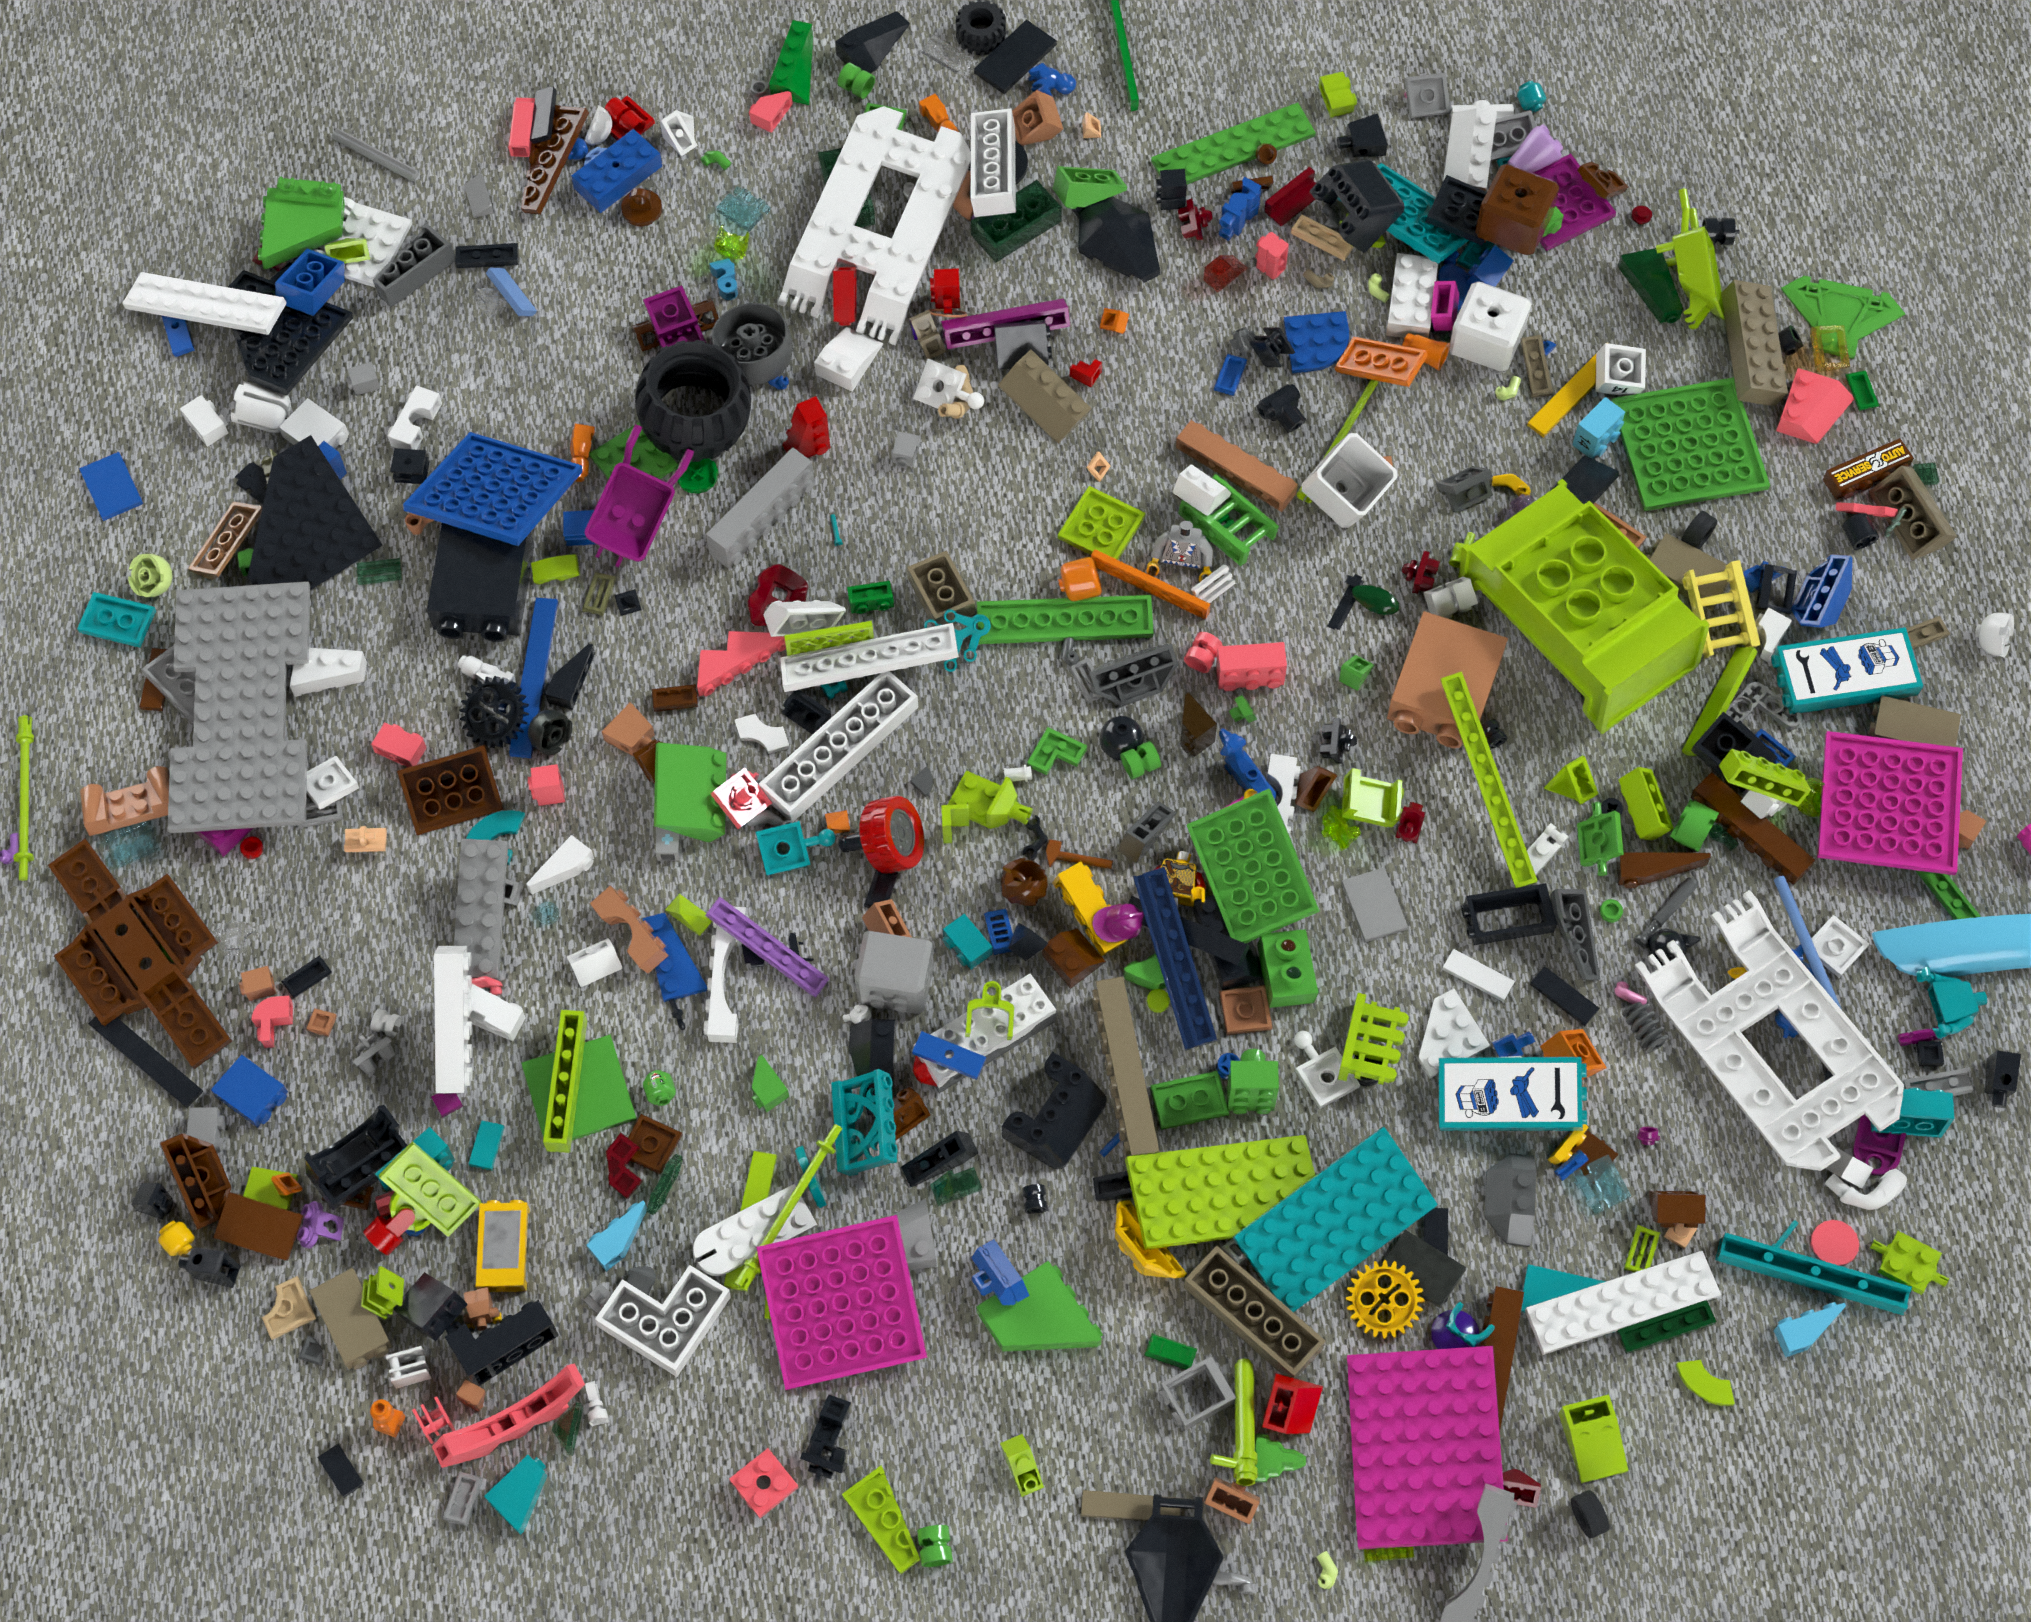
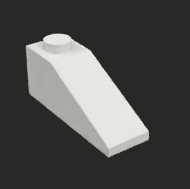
[526,835,594,894]

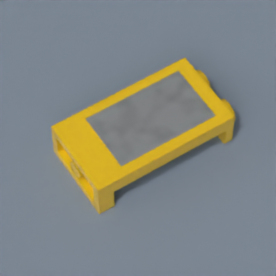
[476,1200,530,1292]

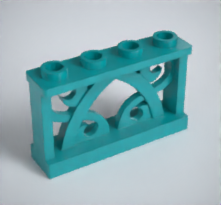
[831,1069,898,1176]

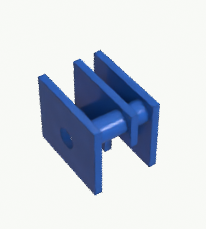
[563,510,595,546]

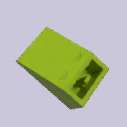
[1558,1394,1629,1484]

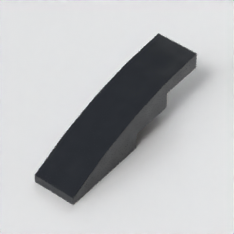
[1093,1171,1133,1202]

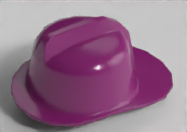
[1092,904,1144,942]

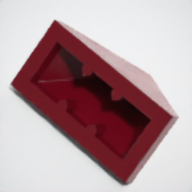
[1503,1469,1541,1508]

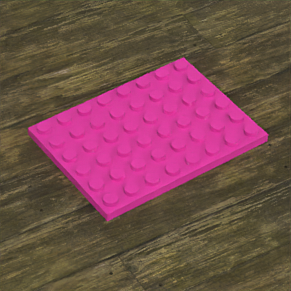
[1347,1346,1508,1549]

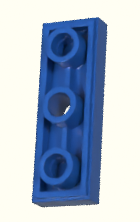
[161,315,195,357]
[912,1031,986,1080]

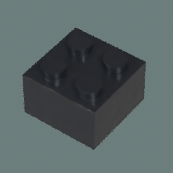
[1691,712,1759,779]

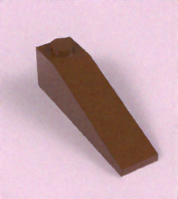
[1616,852,1711,889]

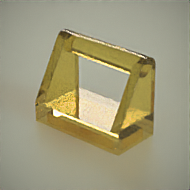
[1810,325,1850,372]

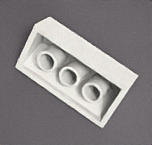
[1443,108,1497,191]

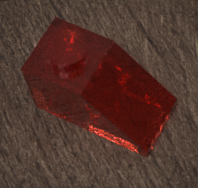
[1203,255,1248,293]

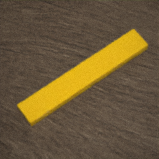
[1527,343,1609,438]

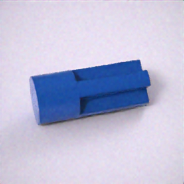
[1554,1150,1588,1181]

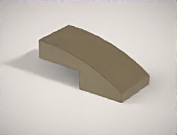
[909,310,946,359]

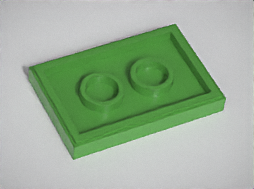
[1150,1071,1229,1130]

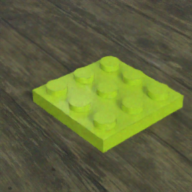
[1058,486,1146,560]

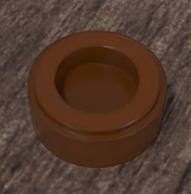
[1255,143,1277,165]

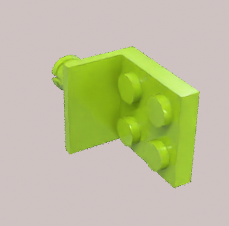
[948,770,1033,829]

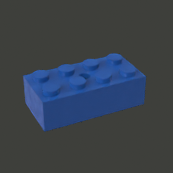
[571,129,662,213]

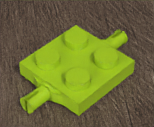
[1870,1231,1949,1295]

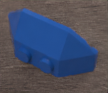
[1791,554,1853,628]

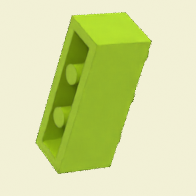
[1618,767,1674,841]

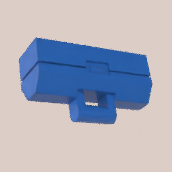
[971,1239,1030,1305]

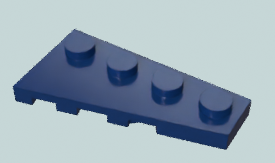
[642,912,708,1002]

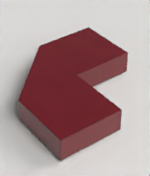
[606,1132,643,1199]

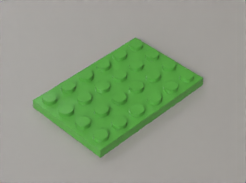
[1186,789,1320,944]

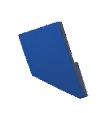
[1743,561,1785,593]

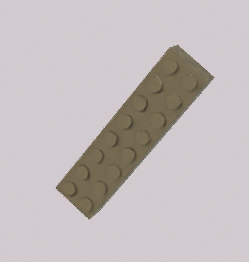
[1092,977,1159,1163]

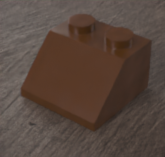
[1042,929,1106,989]
[1649,1191,1706,1228]

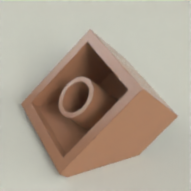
[1012,90,1063,146]

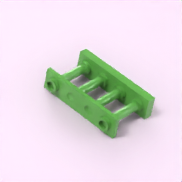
[1178,474,1279,566]

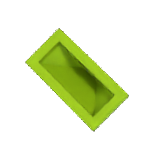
[325,238,370,264]
[665,894,713,936]

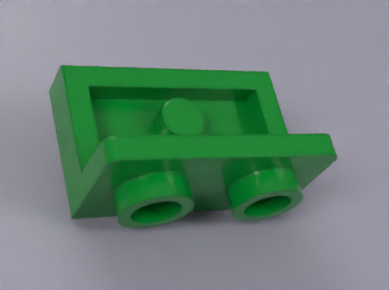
[847,581,894,614]

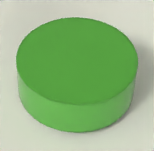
[1599,899,1623,923]

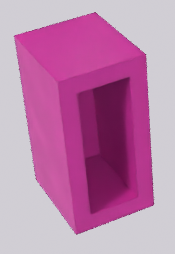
[1431,281,1459,331]

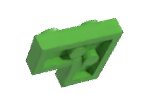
[1027,727,1087,775]

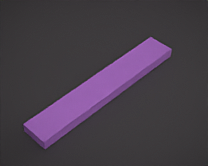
[705,897,829,998]

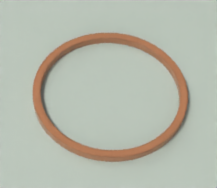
[929,309,967,317]

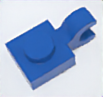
[1492,1031,1536,1057]

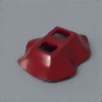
[748,564,808,626]

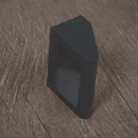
[1755,564,1797,614]

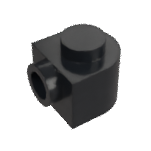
[1778,325,1804,356]

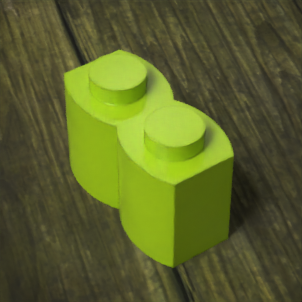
[1318,71,1357,118]

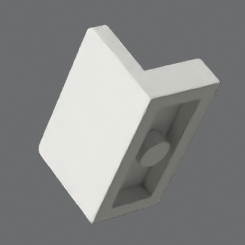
[567,938,622,987]

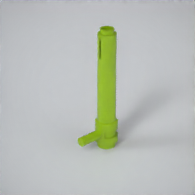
[1210,1358,1258,1486]

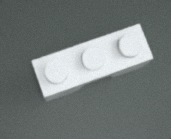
[387,385,442,450]

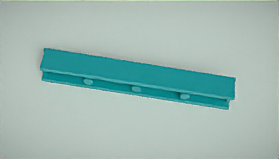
[1715,1232,1912,1315]

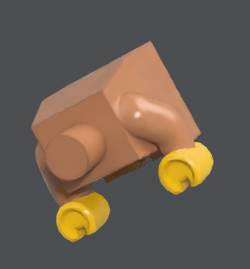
[463,1287,502,1331]

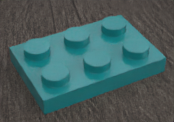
[77,592,156,648]

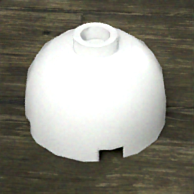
[1975,613,2014,657]

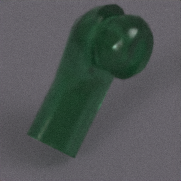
[1709,824,1739,852]

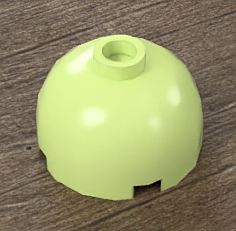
[128,554,173,597]

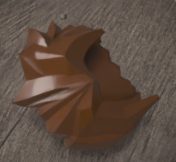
[1001,858,1048,906]

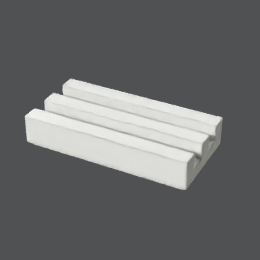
[1191,564,1236,603]

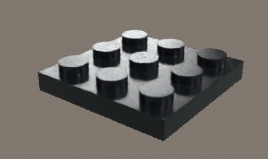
[1425,175,1487,246]

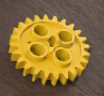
[1346,1260,1425,1339]

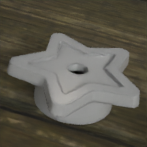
[745,80,770,102]

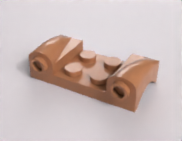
[80,766,170,836]

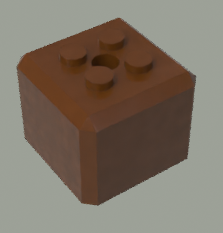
[1475,164,1559,255]

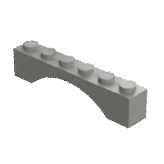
[1439,1483,1517,1622]

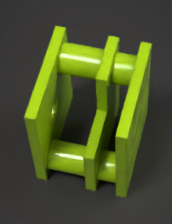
[361,1266,404,1320]

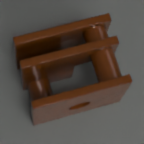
[632,739,663,784]

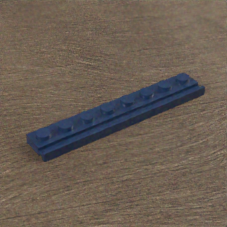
[1133,867,1218,1051]

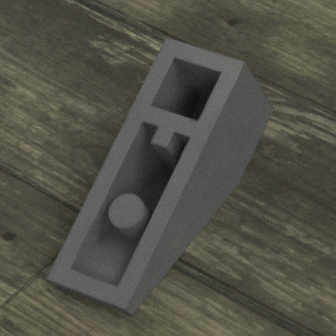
[1118,801,1177,863]

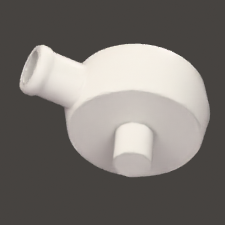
[843,1005,871,1024]

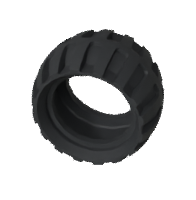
[635,340,751,462]

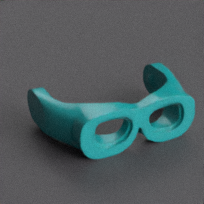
[1445,1302,1495,1347]

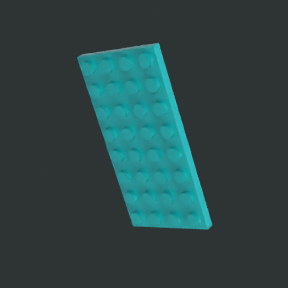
[1232,1127,1438,1312]

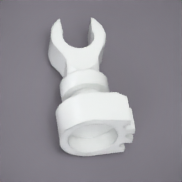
[585,1381,609,1426]

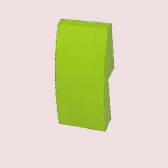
[531,554,580,585]

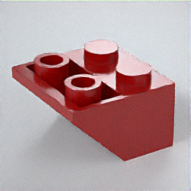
[1262,1373,1323,1434]

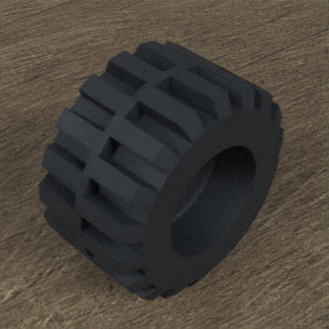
[956,0,1006,55]

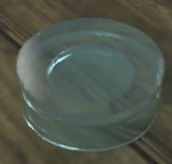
[536,902,560,925]

